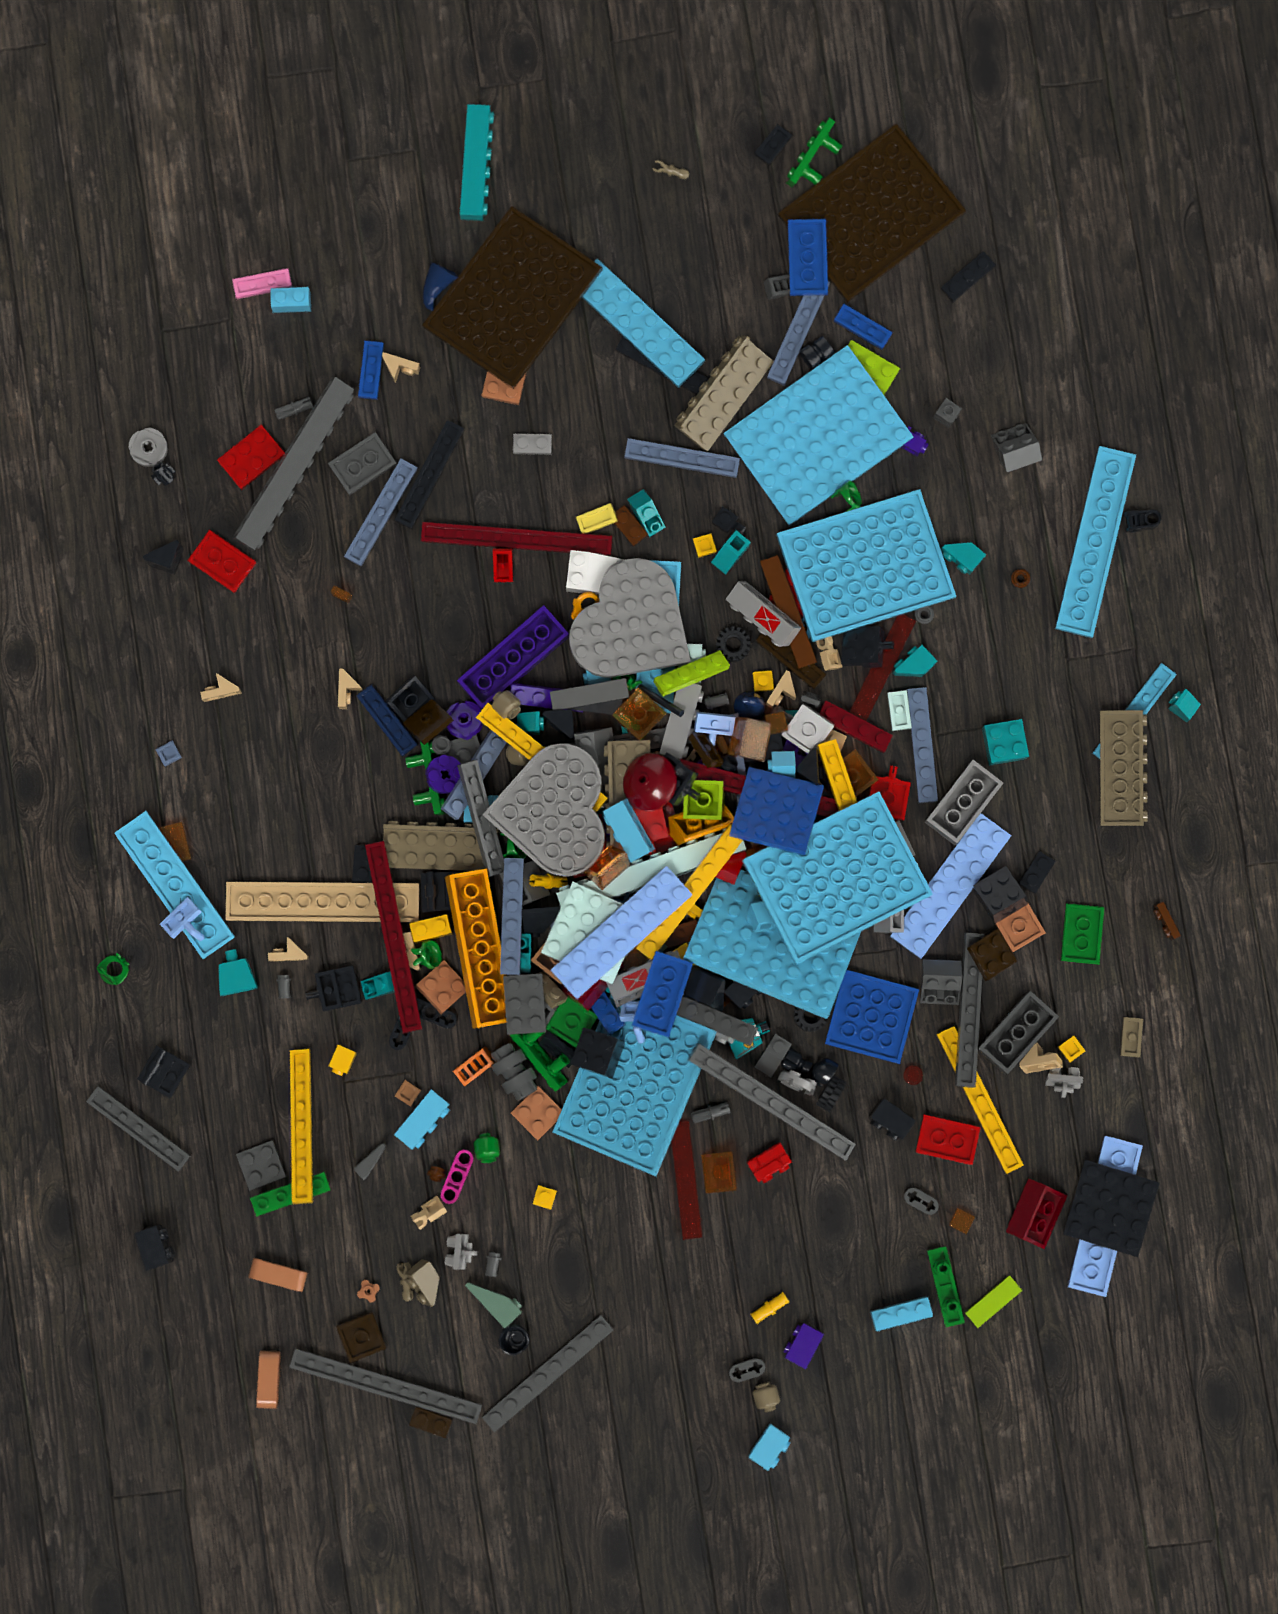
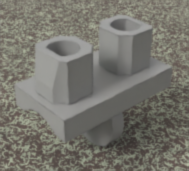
[1045,1067,1083,1098]
[445,1234,478,1270]

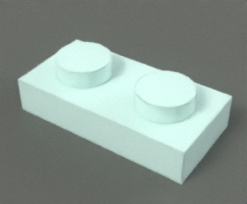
[887,690,912,731]

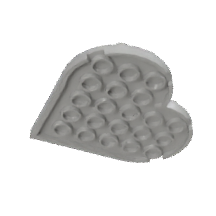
[569,558,691,678]
[483,744,605,876]

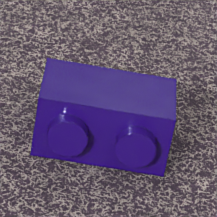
[783,1322,824,1369]

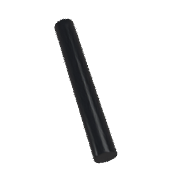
[637,684,684,717]

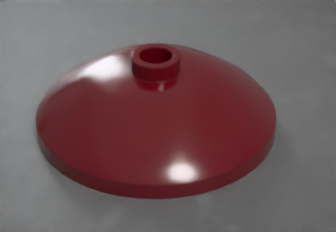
[623,753,677,811]

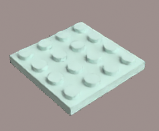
[541,882,624,984]

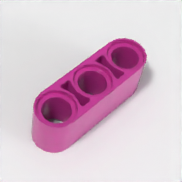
[441,1150,474,1204]

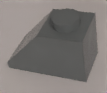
[754,1034,792,1077]

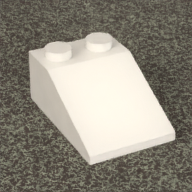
[566,550,624,595]

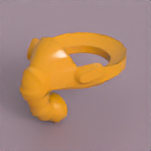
[571,591,599,620]

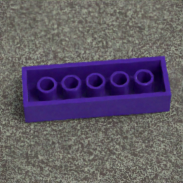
[457,605,569,710]

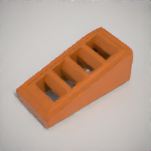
[453,1047,495,1087]

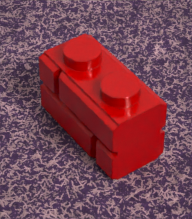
[746,1142,792,1184]

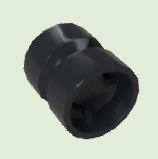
[799,336,835,370]

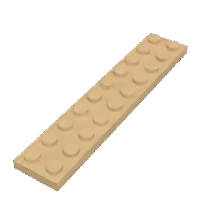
[226,882,420,922]

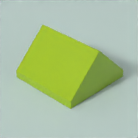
[683,780,725,820]

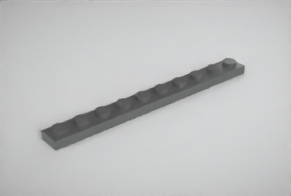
[687,1043,856,1161]
[289,1348,482,1424]

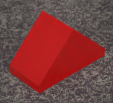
[493,549,513,582]
[715,851,747,885]

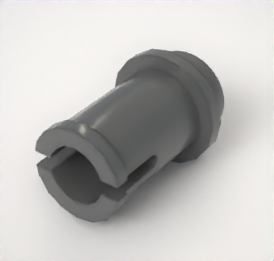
[704,692,729,710]
[770,706,793,726]
[276,975,291,999]
[485,1252,502,1277]

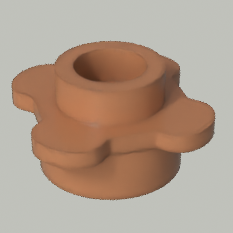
[357,1280,380,1302]

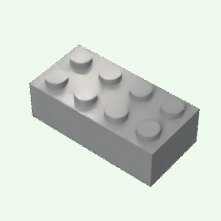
[925,760,1003,845]

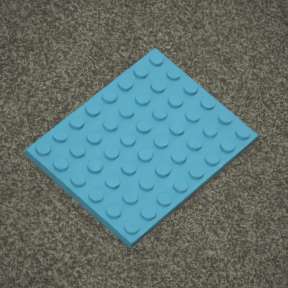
[724,345,914,526]
[776,489,956,642]
[742,792,933,964]
[683,870,861,1019]
[553,995,716,1176]

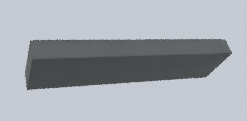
[550,678,629,711]

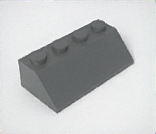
[574,727,614,808]

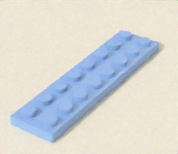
[890,813,1011,959]
[551,866,693,999]
[1067,1136,1143,1297]

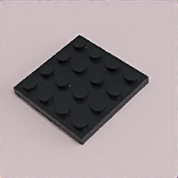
[1063,1160,1160,1257]

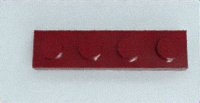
[819,701,893,753]

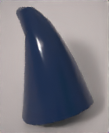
[423,262,458,311]
[734,691,766,722]

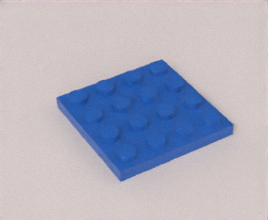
[730,767,824,855]
[825,970,919,1064]

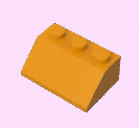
[668,805,734,845]

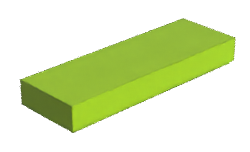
[965,1275,1022,1328]

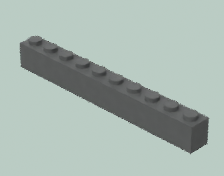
[232,377,354,550]

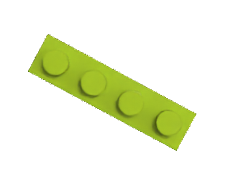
[654,651,730,697]

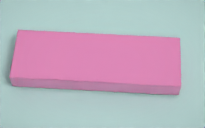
[232,268,292,299]

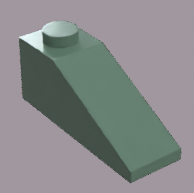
[465,1282,522,1328]

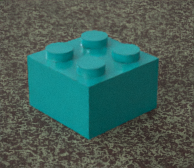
[982,719,1029,766]

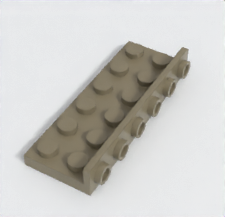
[674,336,774,452]
[1100,710,1148,826]
[604,740,653,857]
[383,821,499,871]

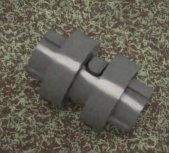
[491,1043,538,1101]

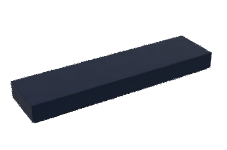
[356,684,418,757]

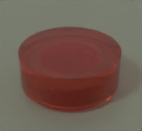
[903,1066,923,1085]

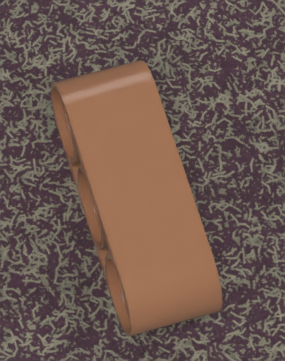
[248,1258,308,1292]
[257,1351,280,1409]

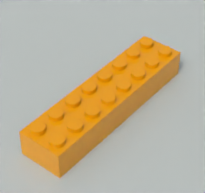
[445,868,506,1029]

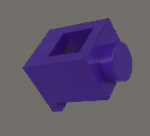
[901,426,929,457]

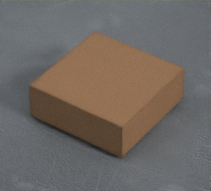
[395,1080,421,1107]

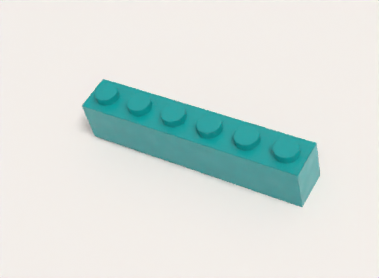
[460,104,494,221]

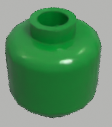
[473,1133,500,1163]

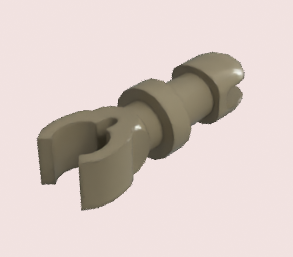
[652,160,689,179]
[397,1262,413,1301]

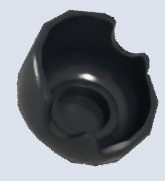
[811,1058,839,1087]
[498,1325,530,1356]

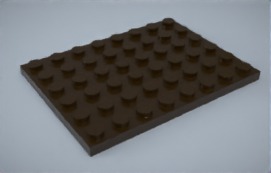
[778,124,966,303]
[422,206,603,390]

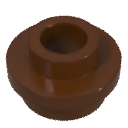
[1011,569,1030,588]
[427,1166,446,1182]

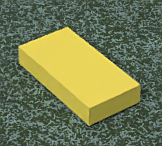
[576,503,618,534]

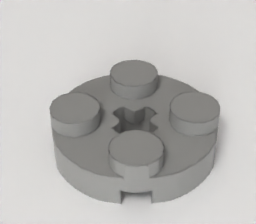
[129,428,168,467]
[777,1070,817,1095]

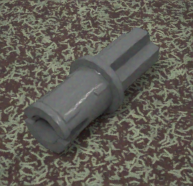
[275,397,313,420]
[691,1102,730,1123]

